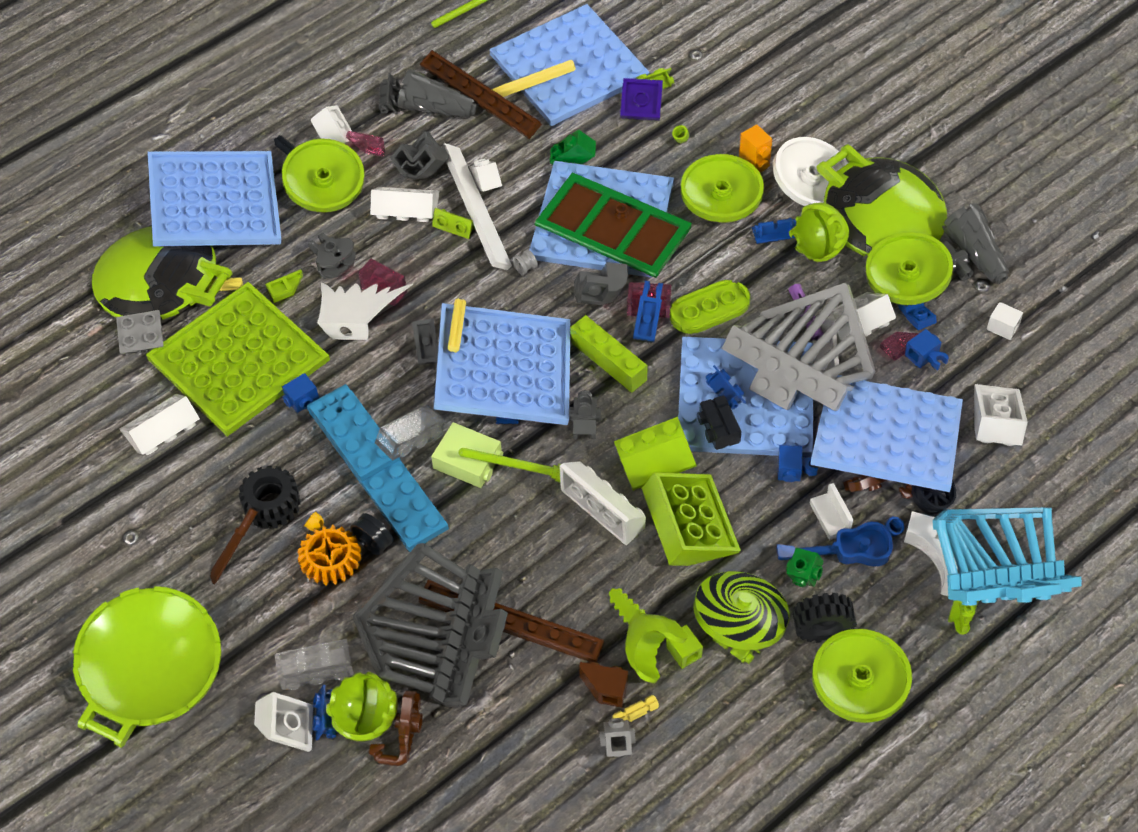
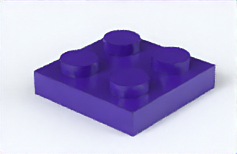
[620,78,663,121]

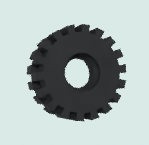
[792,593,857,643]

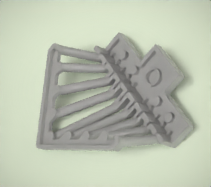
[721,283,876,411]

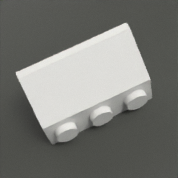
[370,187,439,222]
[820,292,896,344]
[120,394,200,455]

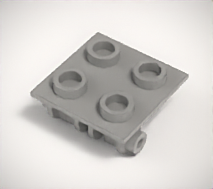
[116,310,165,355]

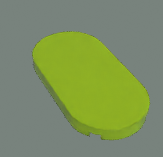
[669,280,750,334]

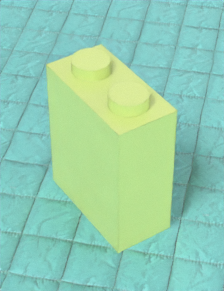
[431,422,503,488]

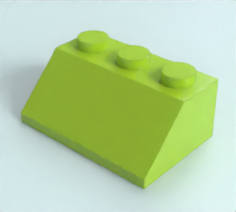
[614,417,697,491]

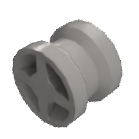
[512,249,538,275]

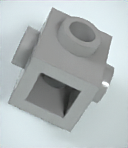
[599,718,636,757]

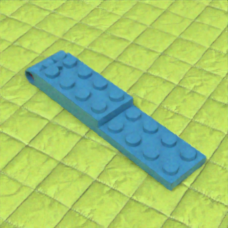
[307,384,449,552]

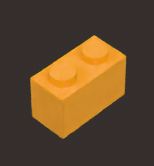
[739,124,772,172]

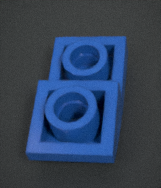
[897,303,937,330]

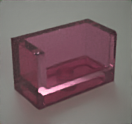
[358,258,407,306]
[627,282,672,318]

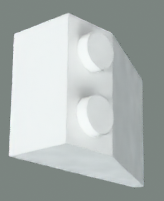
[974,384,1028,446]

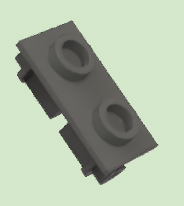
[379,73,401,115]

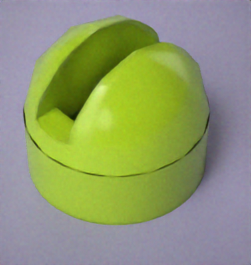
[672,125,689,143]

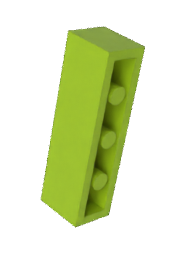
[570,315,648,393]

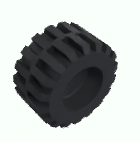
[239,466,301,529]

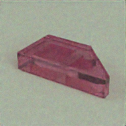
[346,131,385,157]
[880,332,919,361]

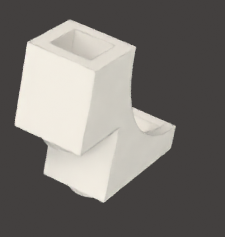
[904,511,957,596]

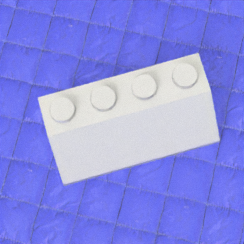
[560,461,646,545]

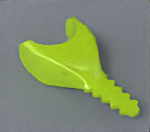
[609,588,687,683]

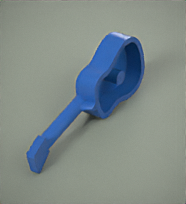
[776,522,893,567]

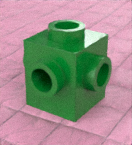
[786,547,824,588]

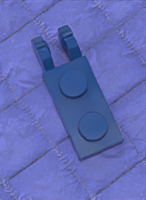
[633,280,663,343]

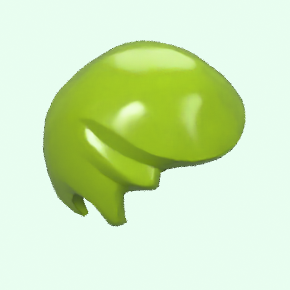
[789,203,849,262]
[326,672,398,742]

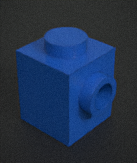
[282,373,319,413]

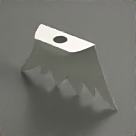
[317,283,413,340]

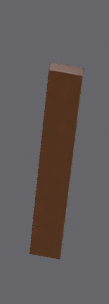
[420,50,542,139]
[418,580,604,662]

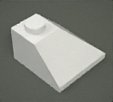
[254,692,313,752]

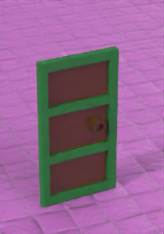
[535,172,692,278]

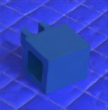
[904,329,949,370]
[777,445,818,482]

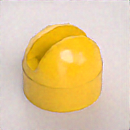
[304,511,324,531]

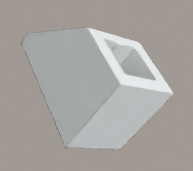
[469,159,502,192]

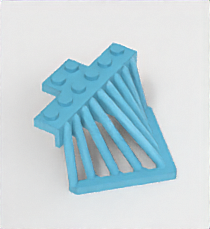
[933,507,1082,606]

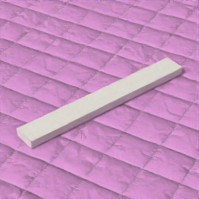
[441,143,512,270]

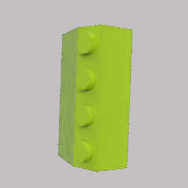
[642,472,741,566]

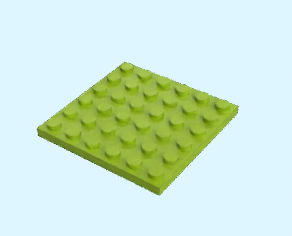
[146,282,330,437]

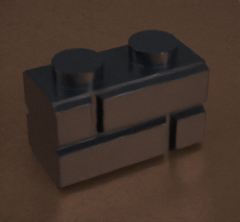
[697,395,742,450]

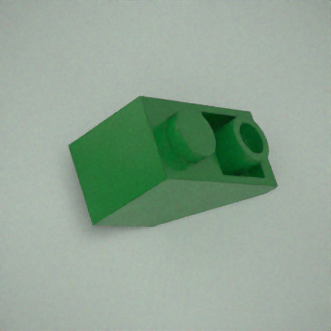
[550,129,596,165]

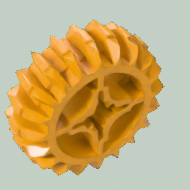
[298,524,361,586]

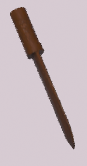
[210,508,258,585]

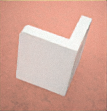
[987,302,1023,340]

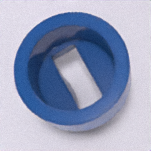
[884,517,905,537]

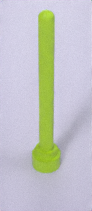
[431,0,489,28]
[459,448,561,482]

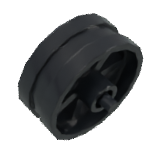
[911,480,957,514]
[350,513,393,555]

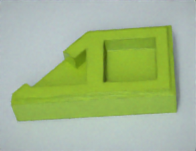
[265,269,303,303]

